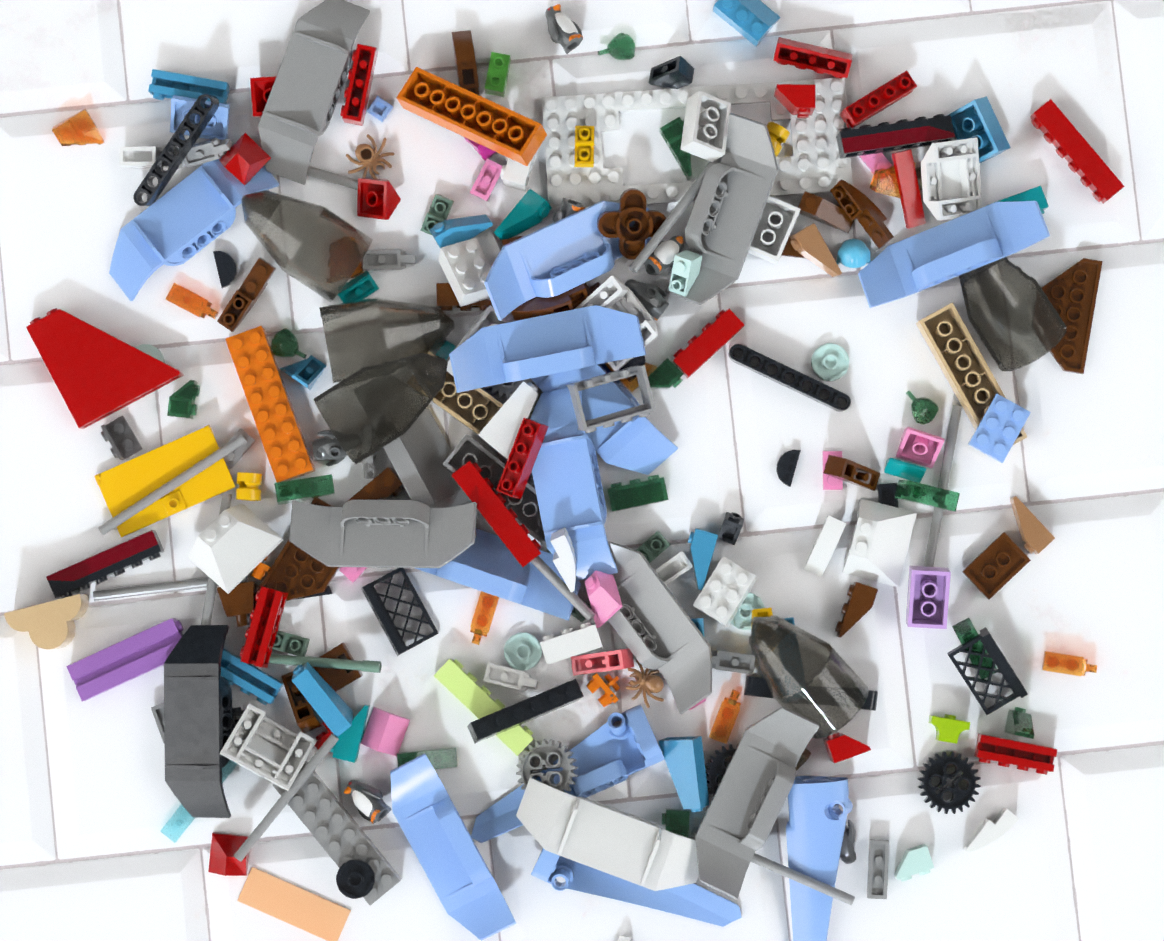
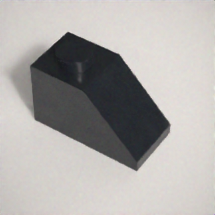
[648,55,695,89]

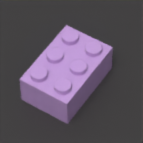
[906,566,951,629]

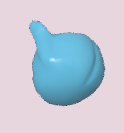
[836,239,871,268]

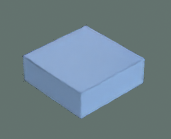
[367,95,393,123]

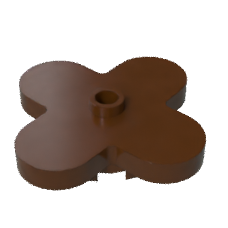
[597,188,666,260]

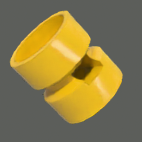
[766,121,790,157]
[236,472,262,501]

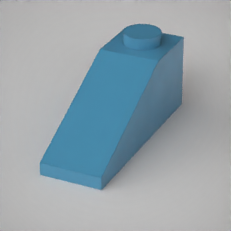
[429,214,493,249]
[688,529,718,591]

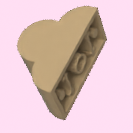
[4,594,89,650]

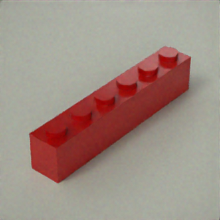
[1030,99,1125,204]
[452,461,542,567]

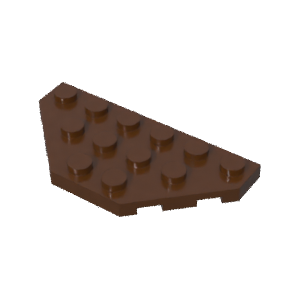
[1032,258,1103,374]
[255,496,340,601]

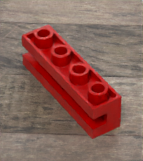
[839,71,917,129]
[672,308,745,378]
[496,418,549,499]
[240,586,288,668]
[974,734,1058,775]

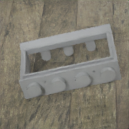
[567,365,656,433]

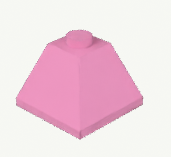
[584,570,622,628]

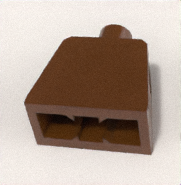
[217,581,256,627]

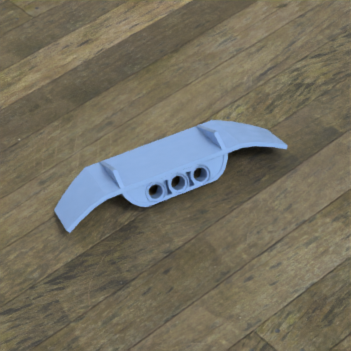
[109,157,279,301]
[484,200,652,320]
[858,201,1050,308]
[449,305,646,393]
[531,363,678,475]
[530,388,618,581]
[415,528,581,621]
[390,753,516,941]

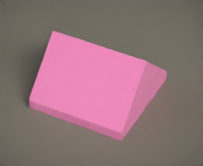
[896,427,945,468]
[361,707,410,756]

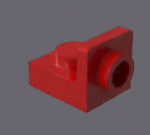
[314,722,332,750]

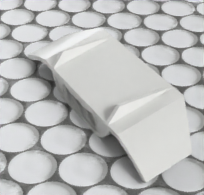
[516,778,699,891]

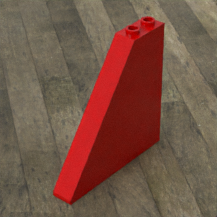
[26,308,184,429]

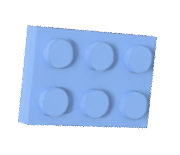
[170,95,230,140]
[968,394,1031,463]

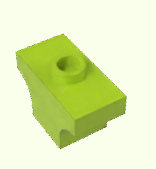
[928,714,970,744]

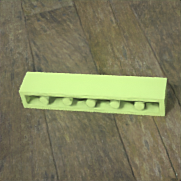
[434,658,534,756]

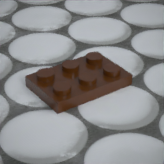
[962,532,1031,600]

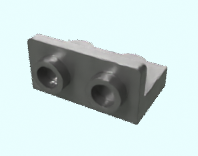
[101,415,143,460]

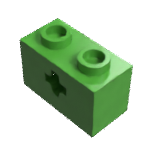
[484,52,511,97]

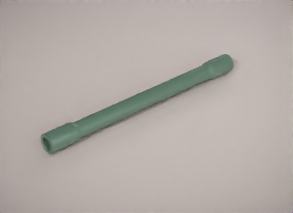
[269,654,382,673]

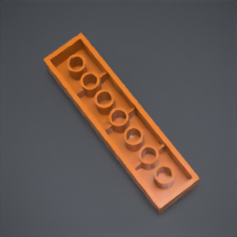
[396,67,547,166]
[225,326,315,484]

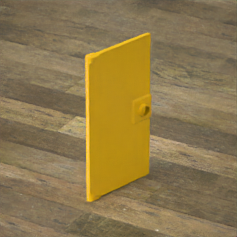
[94,425,236,537]

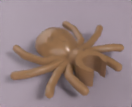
[346,134,395,178]
[625,660,664,708]

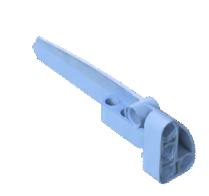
[471,704,665,843]
[786,776,853,941]
[531,848,742,927]

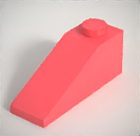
[571,648,634,676]

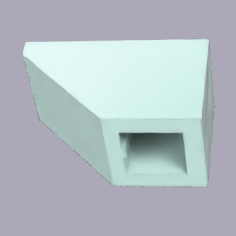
[669,250,702,296]
[894,844,934,882]

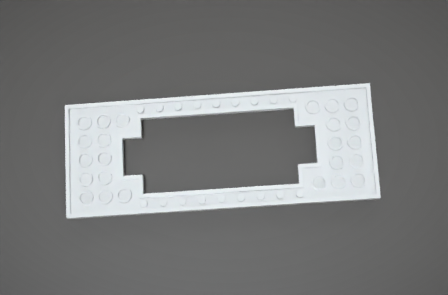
[542,78,853,211]

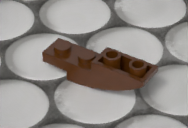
[452,30,479,95]
[830,180,894,249]
[217,257,276,332]
[511,284,588,321]

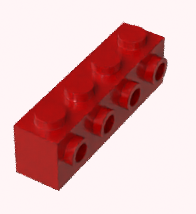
[773,37,853,78]
[340,44,378,126]

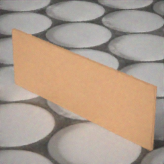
[237,867,351,941]

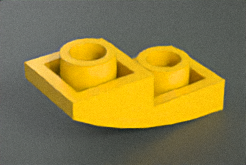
[574,126,594,167]

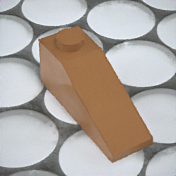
[790,223,842,277]
[1010,496,1055,554]

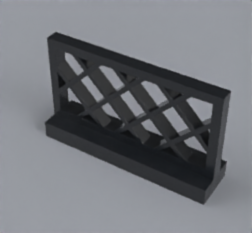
[361,568,439,656]
[947,627,1028,715]

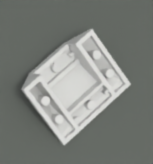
[921,138,982,220]
[575,275,658,371]
[842,499,917,587]
[188,504,283,594]
[220,704,317,791]

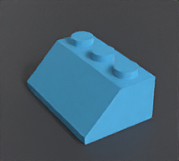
[713,0,781,47]
[947,96,1011,163]

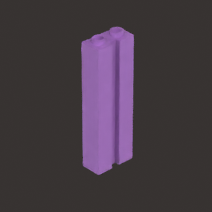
[66,618,184,702]

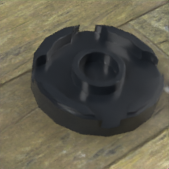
[336,859,375,899]

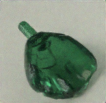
[598,33,636,60]
[271,328,307,359]
[906,390,939,425]

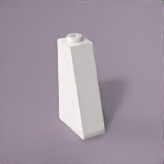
[478,381,539,460]

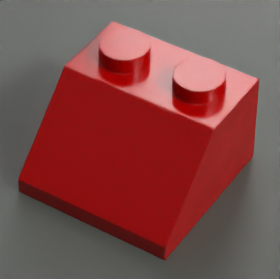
[774,84,816,118]
[823,731,871,763]

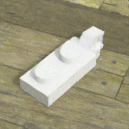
[483,663,538,691]

